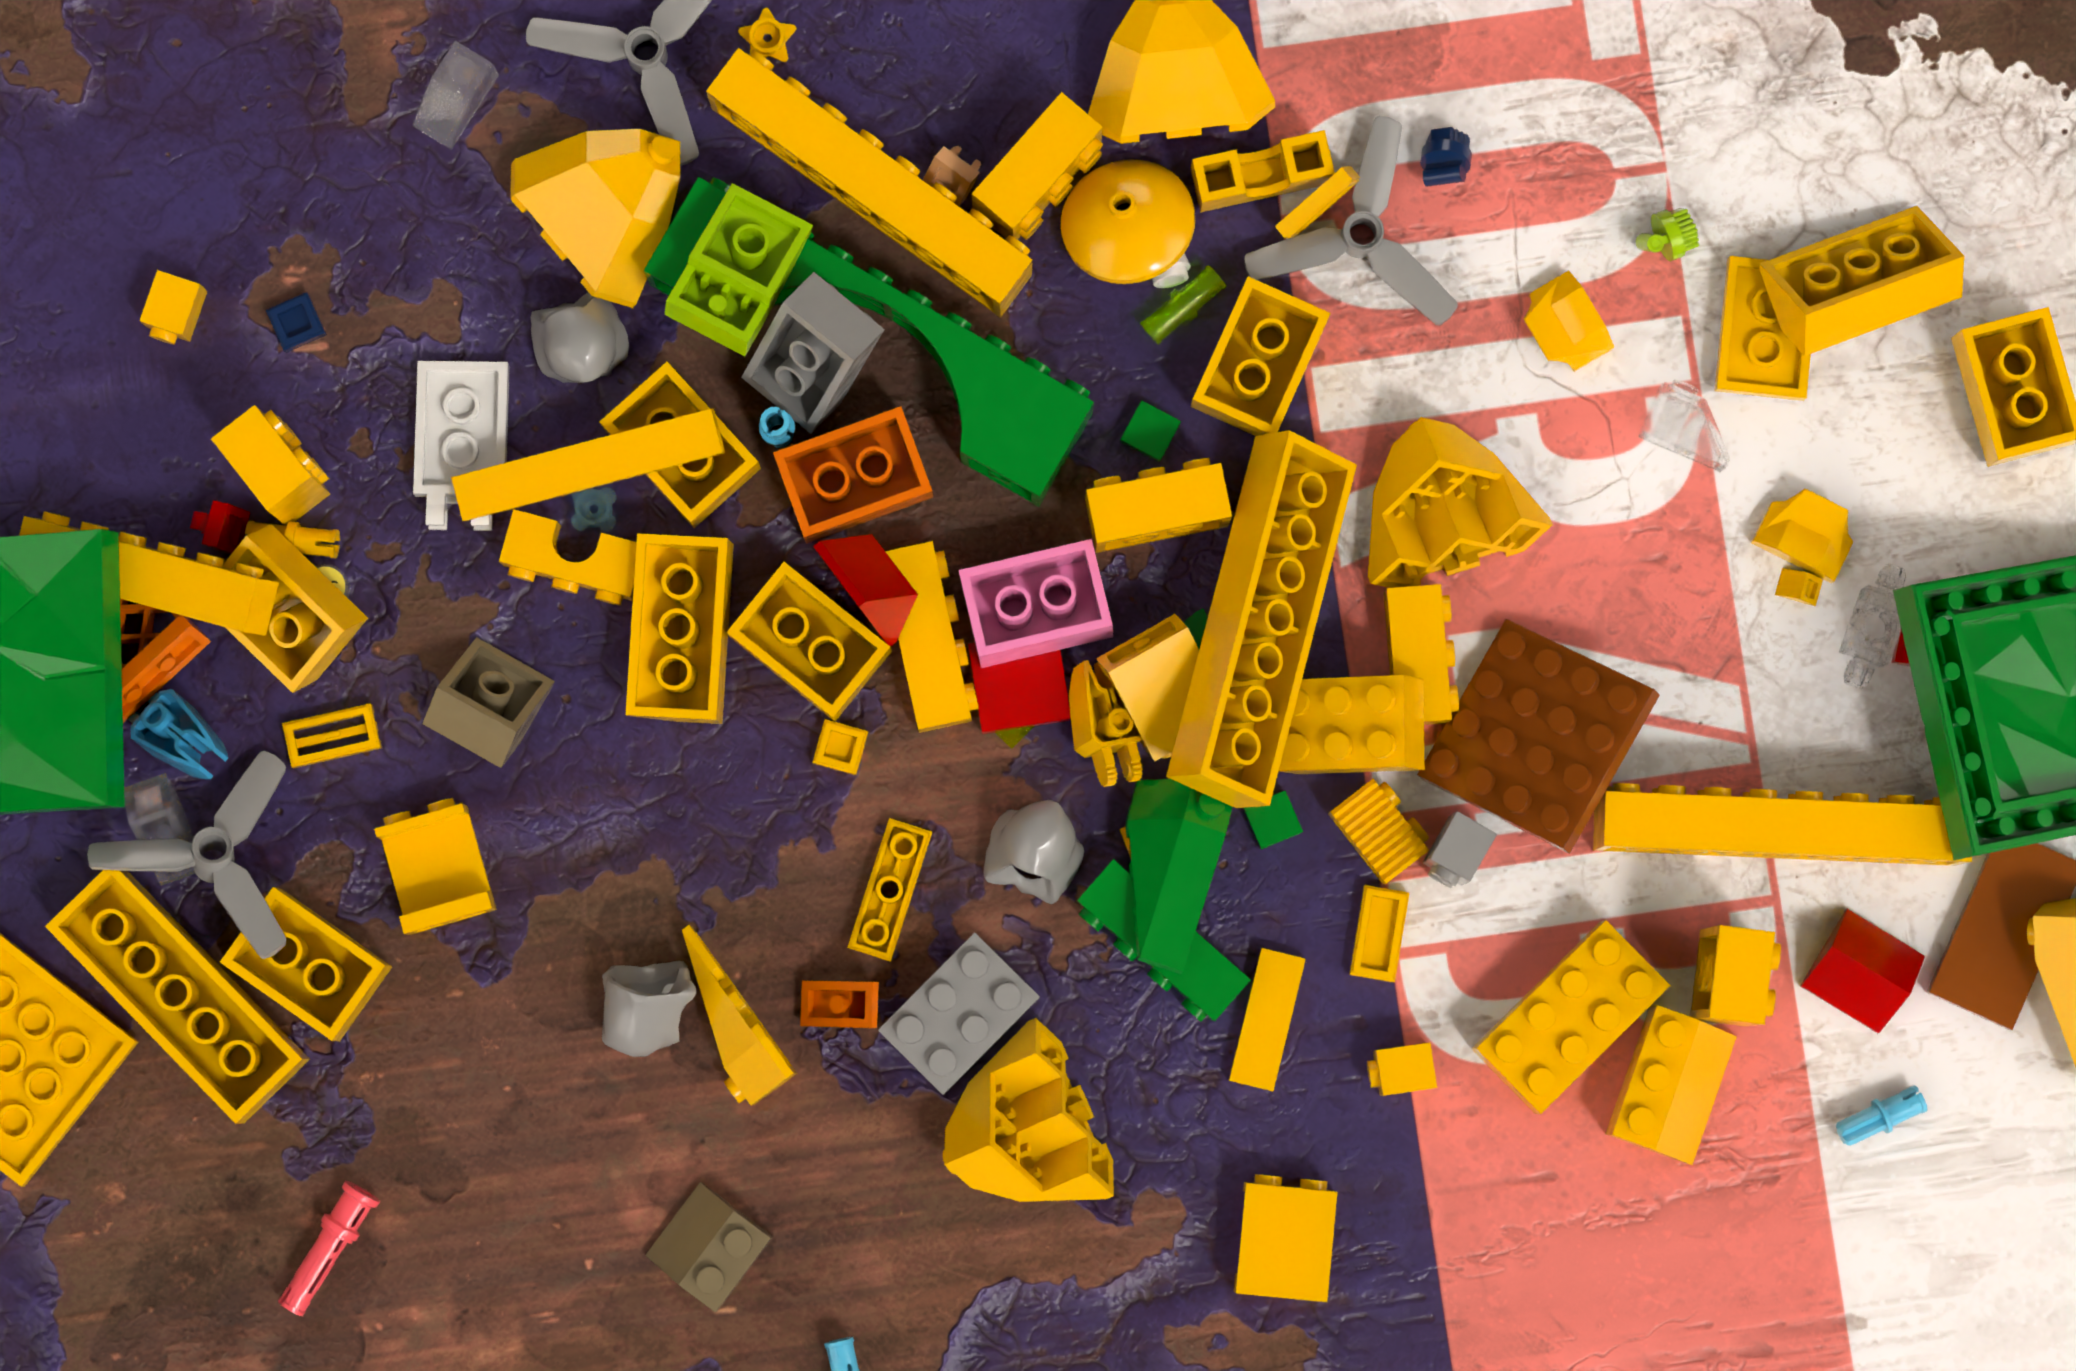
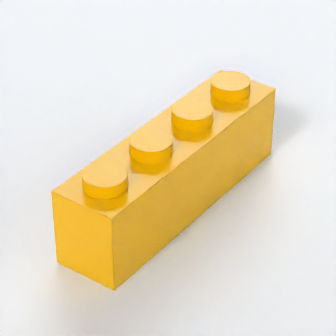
[885,541,979,733]

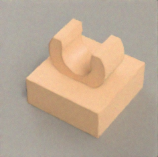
[923,146,981,206]

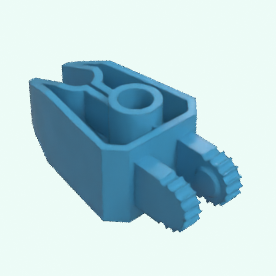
[128,689,228,779]

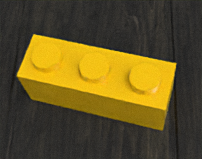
[1383,584,1459,725]

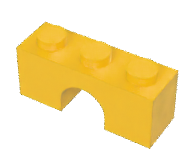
[1190,130,1335,213]
[499,509,637,606]

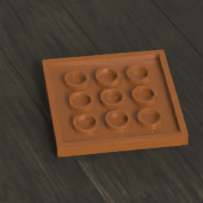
[1417,619,1660,854]

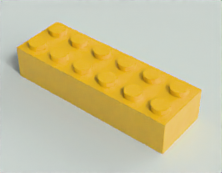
[45,870,310,1124]

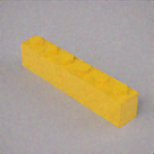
[19,511,279,636]

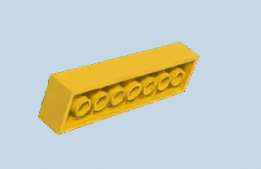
[706,48,1032,318]
[1166,430,1357,808]
[1593,783,1972,866]

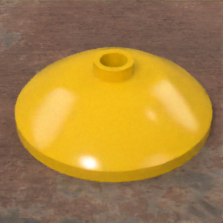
[1061,159,1195,284]

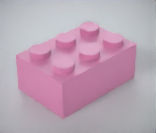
[958,539,1113,668]

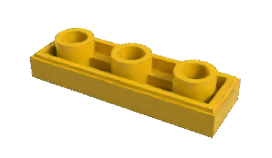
[847,818,933,962]

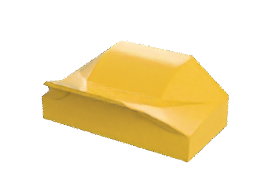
[1523,270,1614,372]
[1751,488,1853,583]

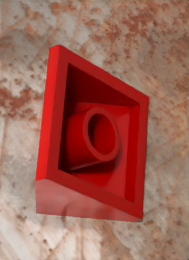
[813,534,918,647]
[1800,909,1925,1034]

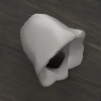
[530,292,629,383]
[984,800,1084,904]
[602,961,696,1057]

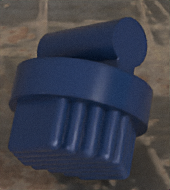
[1420,127,1472,187]

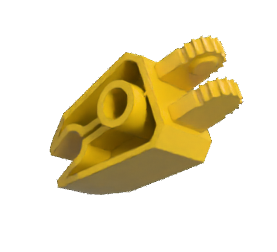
[1068,660,1143,787]

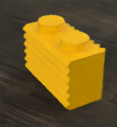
[1328,779,1429,885]

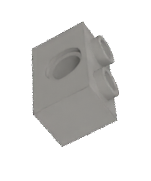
[1423,811,1497,888]

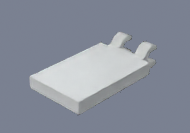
[413,361,510,531]

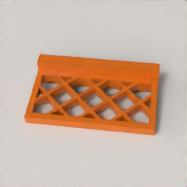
[120,599,211,723]

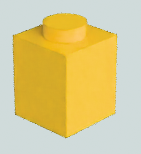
[140,270,208,345]
[1367,1042,1437,1096]

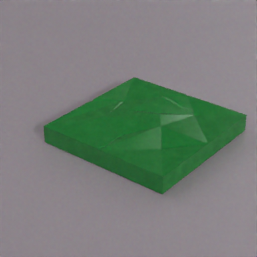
[0,529,125,815]
[1893,555,2076,860]

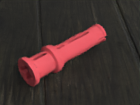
[278,1180,380,1316]

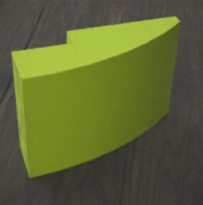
[664,183,813,356]

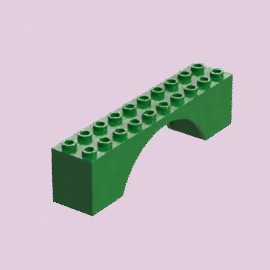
[643,177,1094,507]

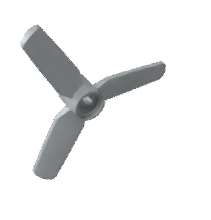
[526,0,712,166]
[1244,116,1458,326]
[87,751,286,959]

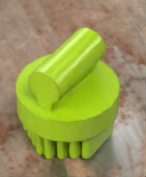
[1635,208,1699,262]

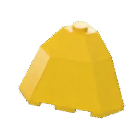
[1088,0,1275,144]
[511,129,680,308]
[1368,417,1553,588]
[943,1018,1114,1202]

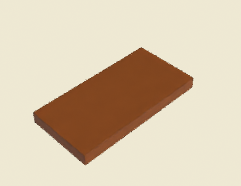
[1926,843,2076,1030]

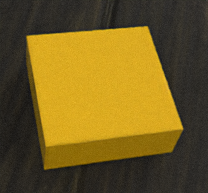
[812,719,869,776]

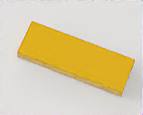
[1228,948,1306,1092]

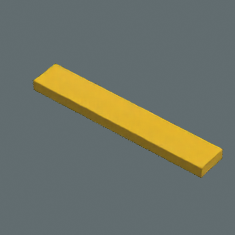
[451,409,725,521]

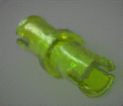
[1140,265,1227,345]

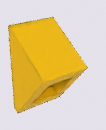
[1775,568,1823,606]

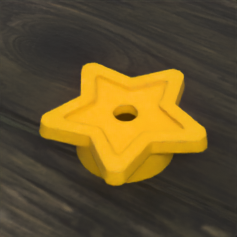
[738,8,796,62]

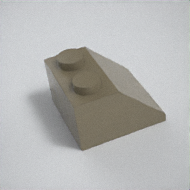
[422,637,555,768]
[645,1182,773,1312]

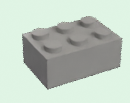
[741,272,885,434]
[878,933,1040,1095]

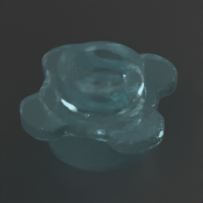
[571,487,617,532]

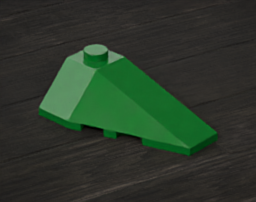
[1125,779,1233,974]

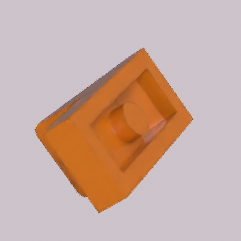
[800,981,879,1029]

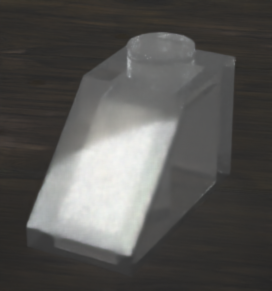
[413,41,499,150]
[1638,380,1731,472]
[124,773,195,886]

